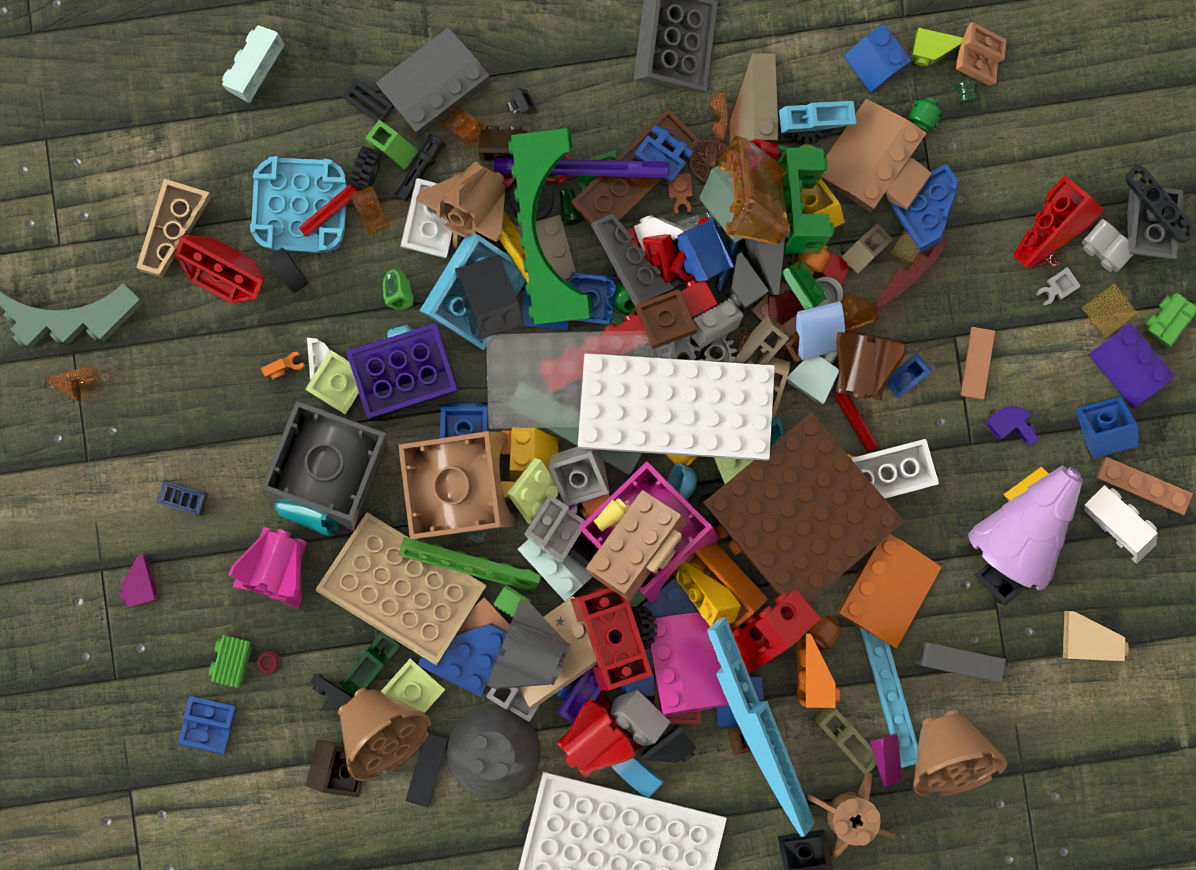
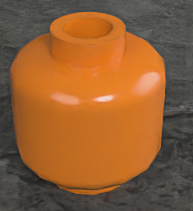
[796,246,830,276]

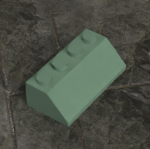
[699,158,776,243]

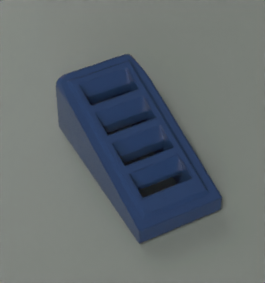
[156,481,208,516]

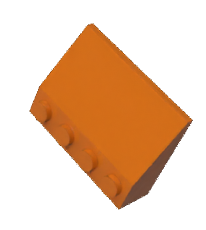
[835,534,942,649]
[797,633,840,708]

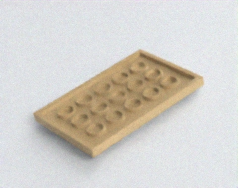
[316,512,487,665]

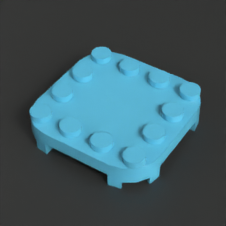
[250,156,348,253]

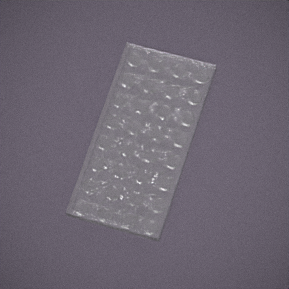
[486,330,676,429]

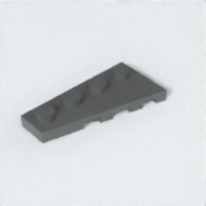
[591,214,674,305]

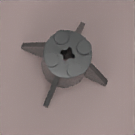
[487,599,571,689]

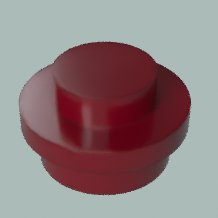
[257,651,281,675]

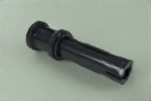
[395,134,447,202]

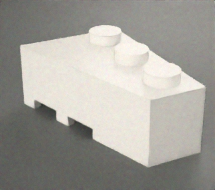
[1085,485,1157,564]

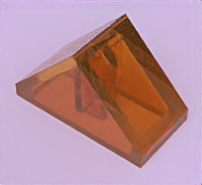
[840,293,879,332]

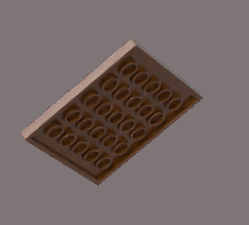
[702,412,904,603]

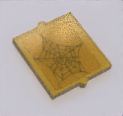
[1082,283,1138,338]

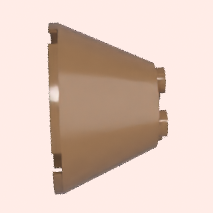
[338,688,431,781]
[913,710,1007,797]

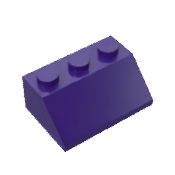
[1088,322,1176,408]

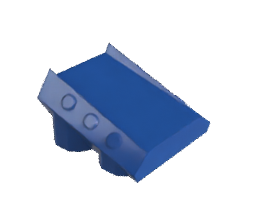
[677,218,734,281]
[569,272,618,324]

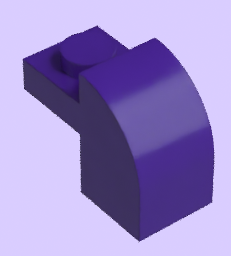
[983,406,1039,446]

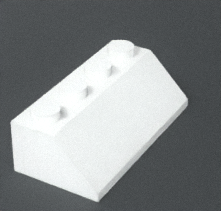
[851,439,939,499]

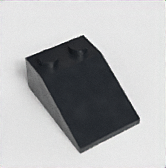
[455,255,524,339]

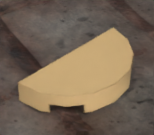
[646,530,681,574]

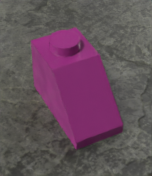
[120,554,159,607]

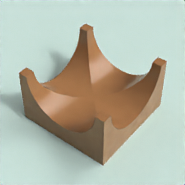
[399,431,518,539]

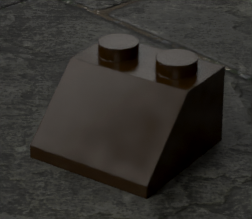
[478,126,527,162]
[305,740,363,797]

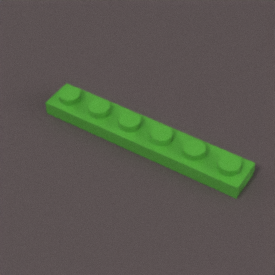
[399,537,541,592]

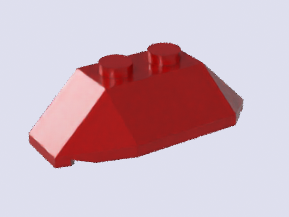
[174,235,265,304]

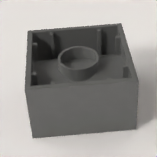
[261,401,388,531]

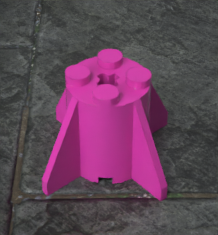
[228,527,307,609]

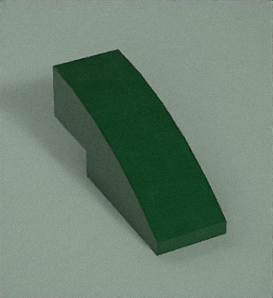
[339,632,403,696]

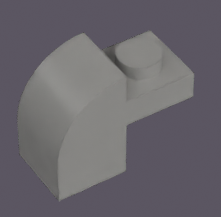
[486,687,542,722]

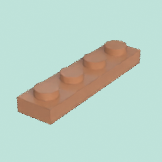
[1096,457,1193,515]

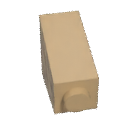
[1063,611,1129,661]

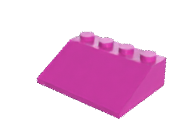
[650,612,729,717]

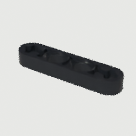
[1125,166,1195,243]

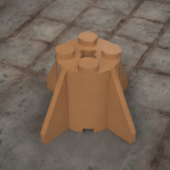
[416,162,505,249]
[806,772,895,861]

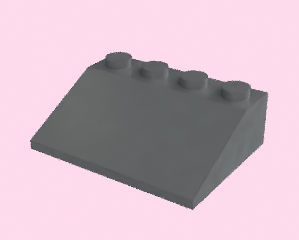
[634,0,718,92]
[376,27,491,137]

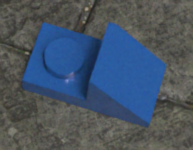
[886,353,932,399]

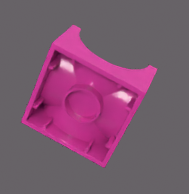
[579,462,720,604]

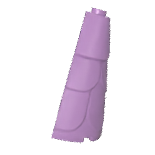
[968,465,1082,590]

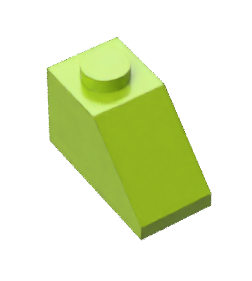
[910,28,963,67]

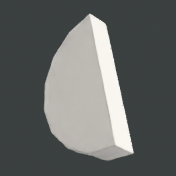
[307,338,330,380]

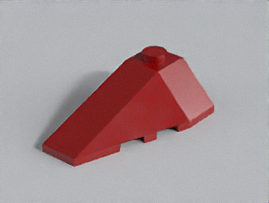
[1013,175,1104,269]

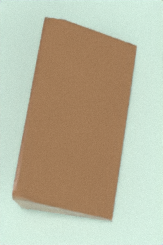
[886,157,932,210]

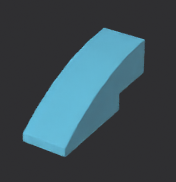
[779,101,856,134]

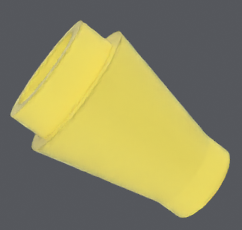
[593,498,628,532]

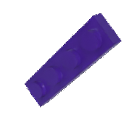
[557,633,619,723]

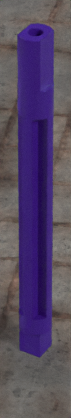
[494,158,670,178]

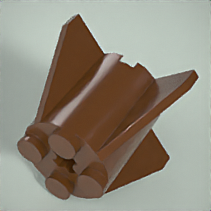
[835,329,908,400]

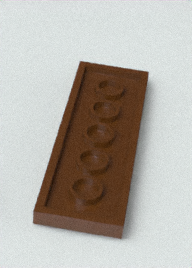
[570,108,701,225]

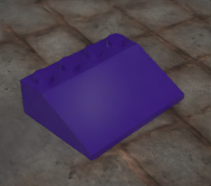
[346,323,458,420]

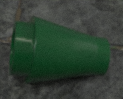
[560,189,583,226]

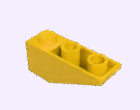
[676,561,741,627]

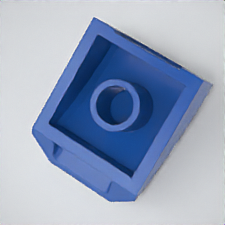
[440,403,488,438]

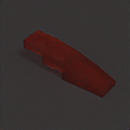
[872,239,948,311]

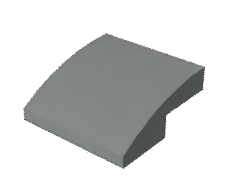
[524,494,585,563]

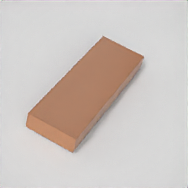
[960,327,995,400]

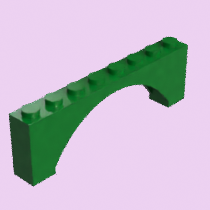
[509,128,594,324]

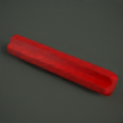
[299,185,358,237]
[834,392,878,452]

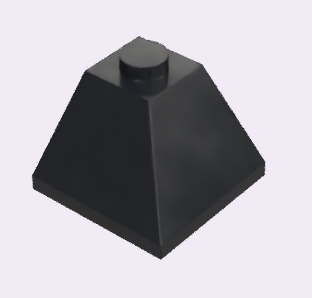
[641,725,696,763]
[778,830,833,870]

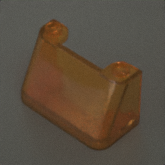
[718,135,790,245]

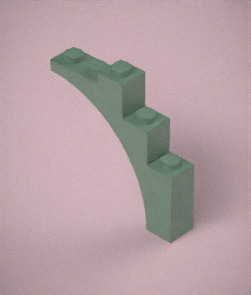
[0,283,144,348]

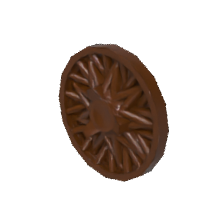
[689,140,732,182]

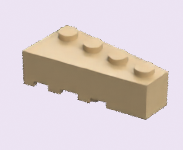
[136,179,212,278]

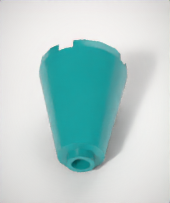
[275,501,340,536]

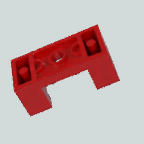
[570,587,653,691]
[732,589,821,674]

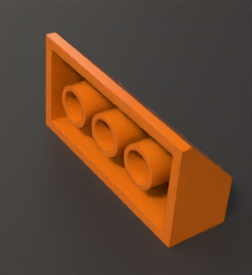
[672,543,768,631]

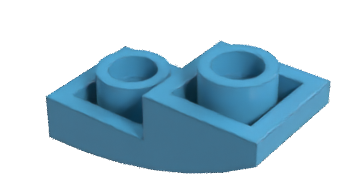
[611,755,664,798]

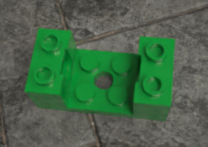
[775,148,834,254]

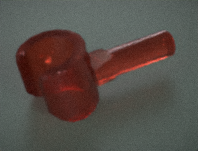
[1032,251,1065,268]

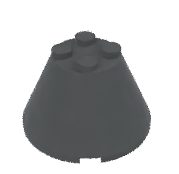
[446,704,540,799]

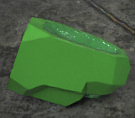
[383,268,414,310]

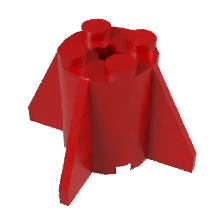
[557,690,643,778]

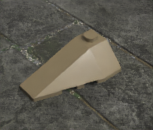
[729,54,778,146]

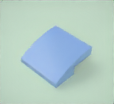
[796,301,845,360]

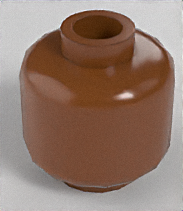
[807,615,842,651]

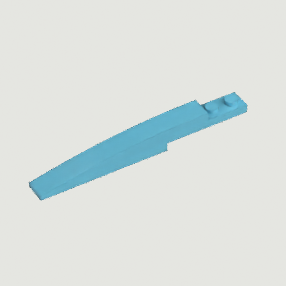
[707,618,815,837]

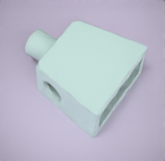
[786,351,839,406]

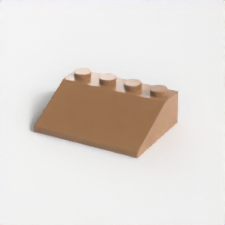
[821,99,926,213]

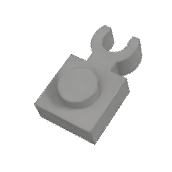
[1036,267,1080,306]

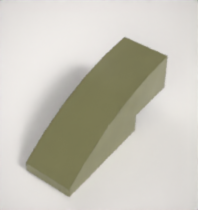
[813,708,877,775]

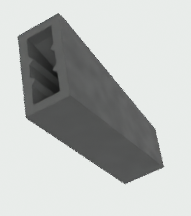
[914,641,1008,682]

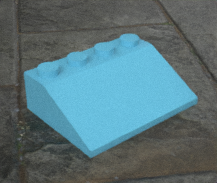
[420,234,526,350]

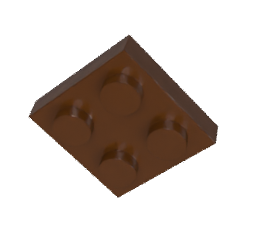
[635,289,697,349]

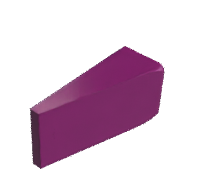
[870,733,902,787]

